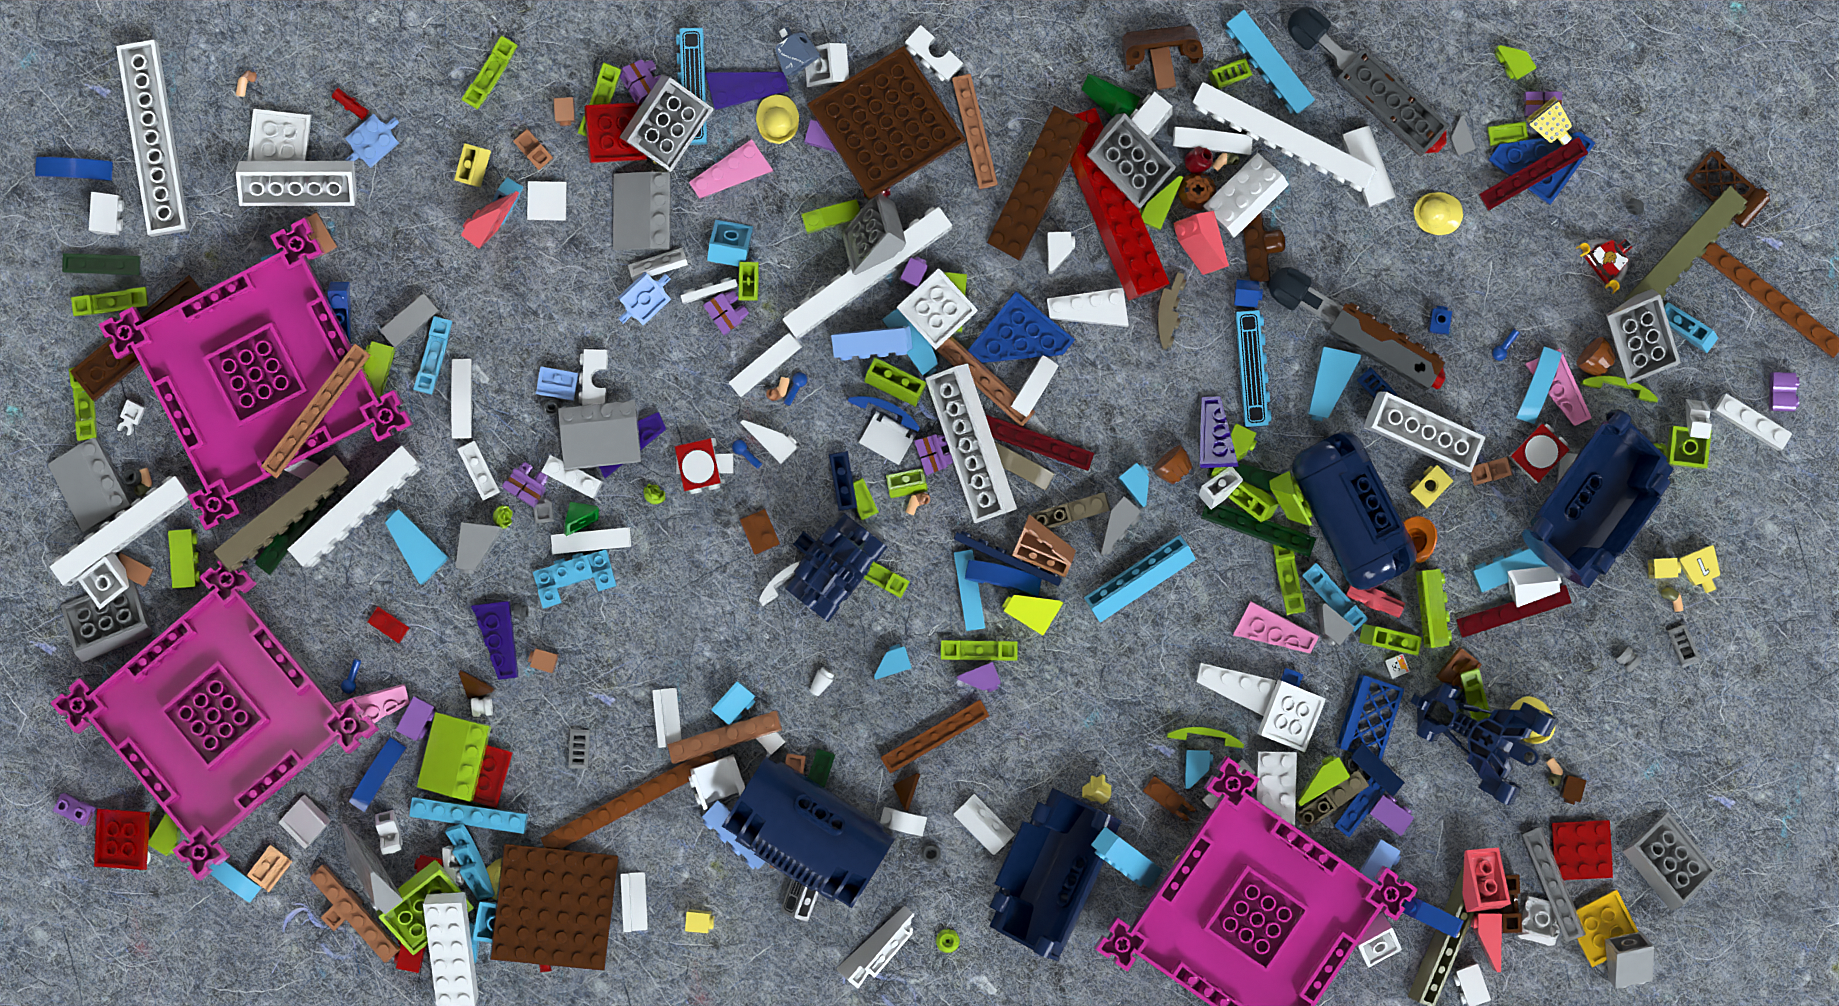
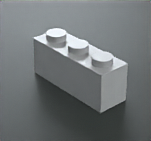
[380,293,440,349]

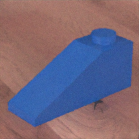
[1402,896,1464,938]

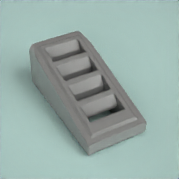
[1667,624,1701,668]
[568,729,590,769]

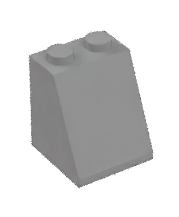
[456,522,503,574]
[1605,931,1654,989]

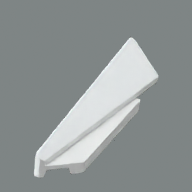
[837,906,914,988]

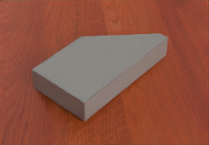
[1451,116,1476,156]
[533,495,554,524]

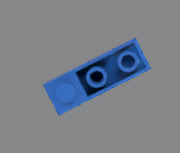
[328,282,351,343]

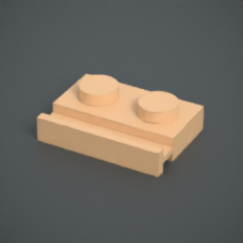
[247,845,293,892]

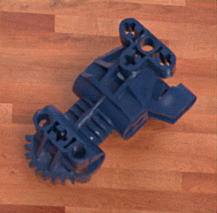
[785,513,887,622]
[1410,682,1558,806]

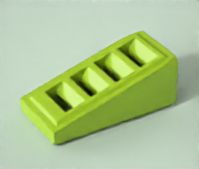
[1208,58,1253,90]

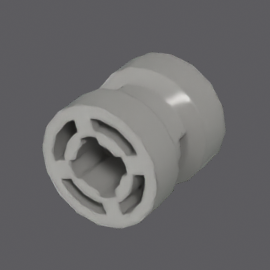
[1615,646,1642,673]

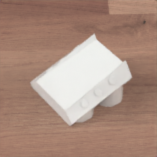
[279,794,331,849]
[1517,896,1560,946]

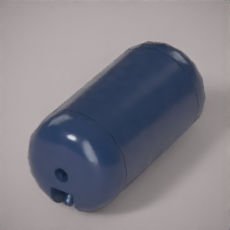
[1292,431,1417,590]

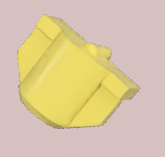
[1082,774,1111,804]

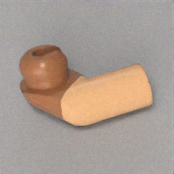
[236,70,257,97]
[766,377,790,401]
[905,492,930,515]

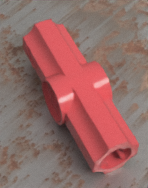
[1346,585,1405,618]

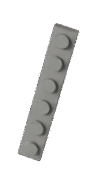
[1522,827,1586,942]

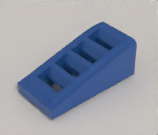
[1357,367,1398,400]

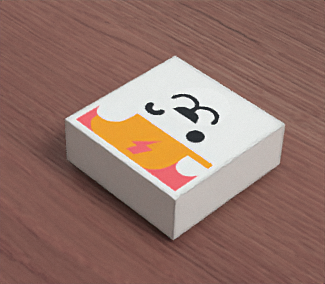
[1385,654,1410,679]

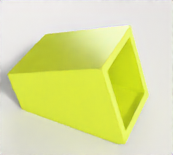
[1002,595,1063,636]

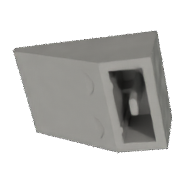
[1100,497,1141,556]

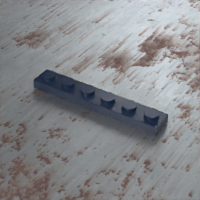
[953,531,1062,587]

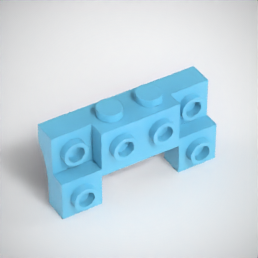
[533,549,617,609]

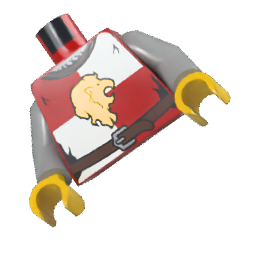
[1576,238,1632,294]

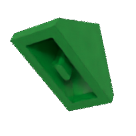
[564,501,599,537]

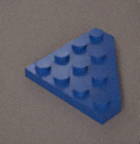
[1488,132,1595,205]
[967,292,1075,363]

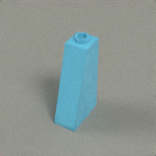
[882,309,938,377]
[1307,347,1361,422]
[385,509,450,585]

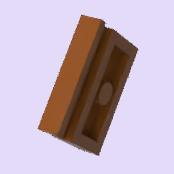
[740,509,780,555]
[1435,646,1482,689]

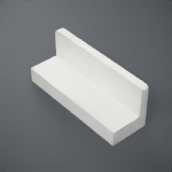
[652,688,682,748]
[954,794,1015,855]
[621,872,648,932]

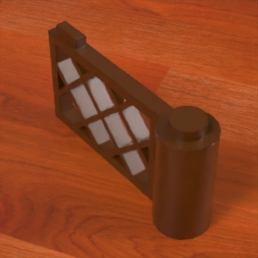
[1686,151,1770,229]

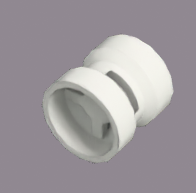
[471,696,493,717]

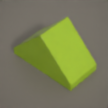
[738,262,759,301]

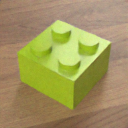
[1666,426,1712,469]

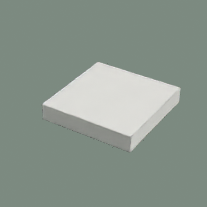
[527,181,567,221]

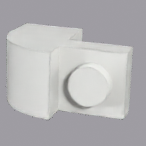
[880,807,927,836]
[375,810,403,855]

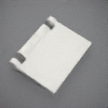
[859,411,917,465]

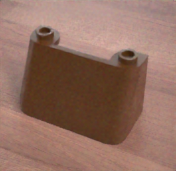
[1122,25,1204,71]

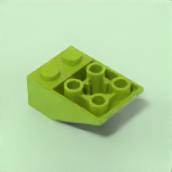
[1269,471,1313,526]

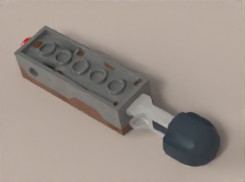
[1288,7,1450,157]
[1269,267,1446,391]

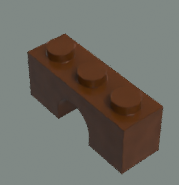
[1497,873,1522,933]

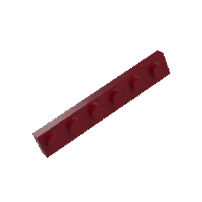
[1479,137,1588,211]
[986,415,1095,471]
[1456,585,1572,638]

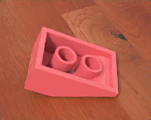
[461,191,519,249]
[1173,211,1229,275]
[1462,847,1511,912]
[1470,911,1502,972]

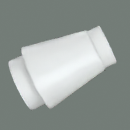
[809,667,835,696]

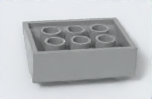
[620,74,714,172]
[1087,113,1176,209]
[613,172,671,251]
[842,194,906,275]
[1606,289,1681,385]
[558,400,641,470]
[47,437,133,532]
[61,579,153,663]
[1622,812,1717,911]
[342,824,403,914]

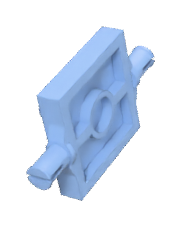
[345,114,399,168]
[617,272,671,325]

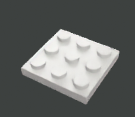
[247,109,312,161]
[896,268,978,350]
[1257,680,1326,752]

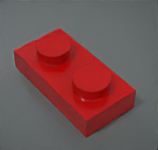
[367,606,410,644]

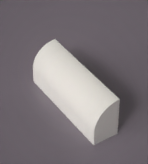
[1341,126,1396,208]

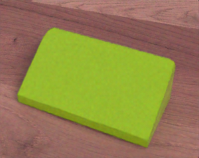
[886,468,928,498]

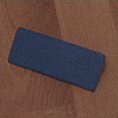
[829,451,858,511]
[1349,743,1405,797]

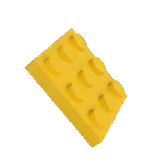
[1576,889,1639,968]

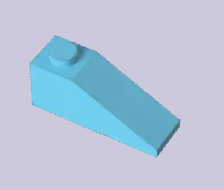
[1664,302,1718,353]

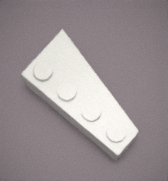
[1046,288,1129,327]
[1195,663,1276,717]

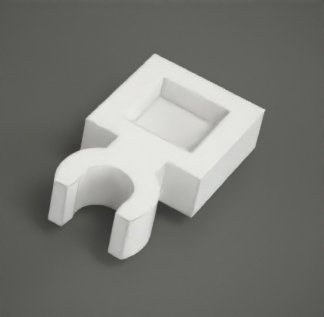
[117,399,146,436]

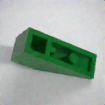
[1081,73,1141,119]

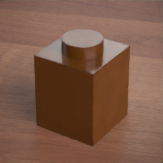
[1559,775,1587,805]

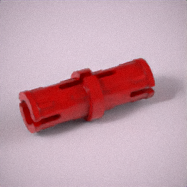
[331,87,369,120]

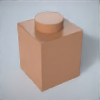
[554,97,576,126]
[528,648,559,673]

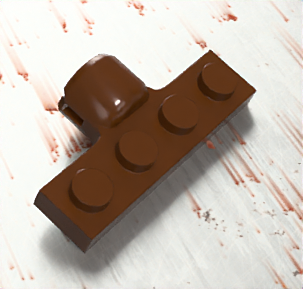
[1243,211,1285,283]

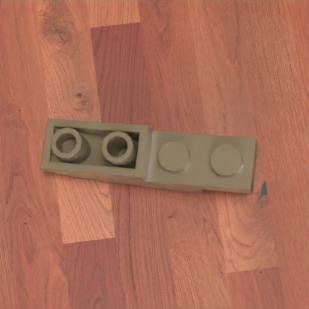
[1157,272,1187,351]
[1031,492,1111,529]
[1295,769,1370,830]

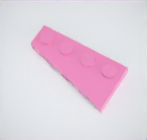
[689,139,774,199]
[1525,348,1592,426]
[1233,601,1319,653]
[333,684,410,723]

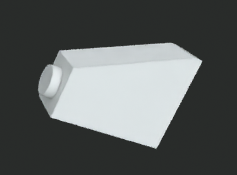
[1508,567,1562,607]

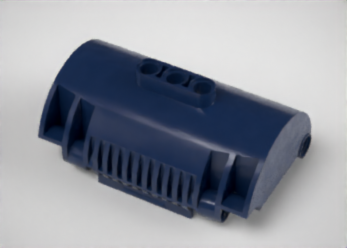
[1522,409,1674,589]
[721,753,898,908]
[989,788,1123,961]

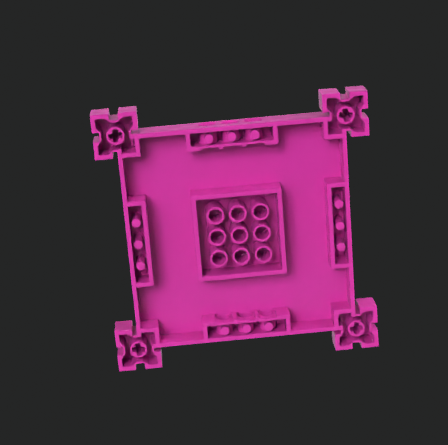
[98,218,414,531]
[50,561,379,881]
[1093,756,1418,1006]

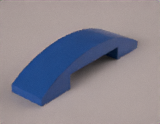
[35,157,113,181]
[848,396,920,432]
[964,560,1042,598]
[349,737,407,812]

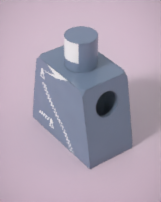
[775,27,821,76]

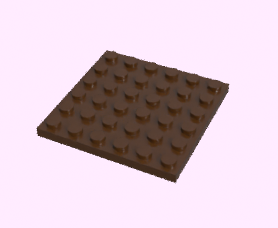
[807,46,966,200]
[490,843,618,971]

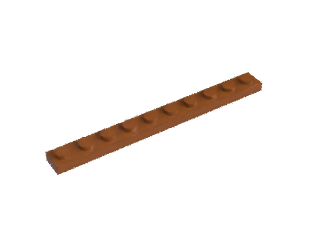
[1701,242,1839,358]
[540,752,717,849]

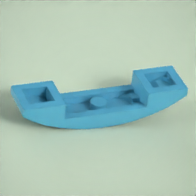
[413,316,452,395]
[1516,346,1562,424]
[1302,563,1368,632]
[210,860,262,903]

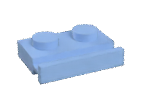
[536,367,579,401]

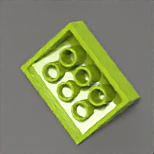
[1415,569,1452,648]
[417,712,491,802]
[376,859,474,955]

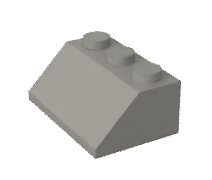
[1317,603,1355,646]

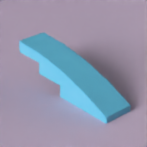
[954,549,985,631]
[445,823,494,901]

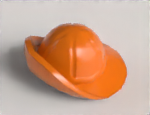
[1403,516,1437,563]

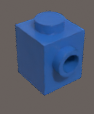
[1234,279,1263,308]
[1428,306,1452,335]

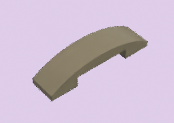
[994,442,1054,491]

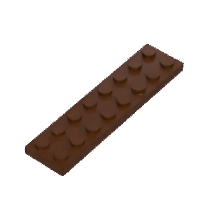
[987,106,1089,261]
[70,275,203,402]

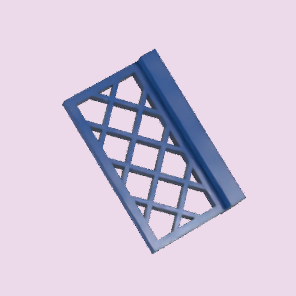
[1335,674,1404,760]

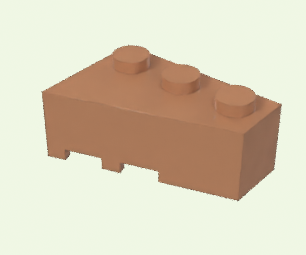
[1012,515,1076,577]

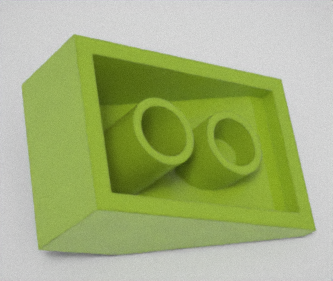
[1296,755,1350,806]

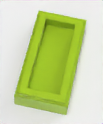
[1487,121,1529,146]
[853,478,879,520]

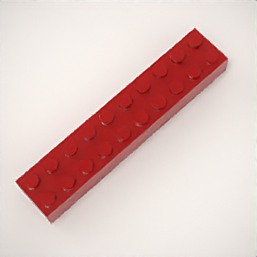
[1070,108,1170,301]

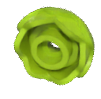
[643,483,666,505]
[493,505,513,529]
[936,929,960,953]

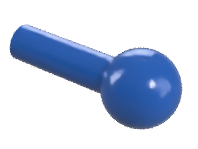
[1492,328,1520,361]
[783,372,807,406]
[732,440,762,469]
[341,658,361,694]

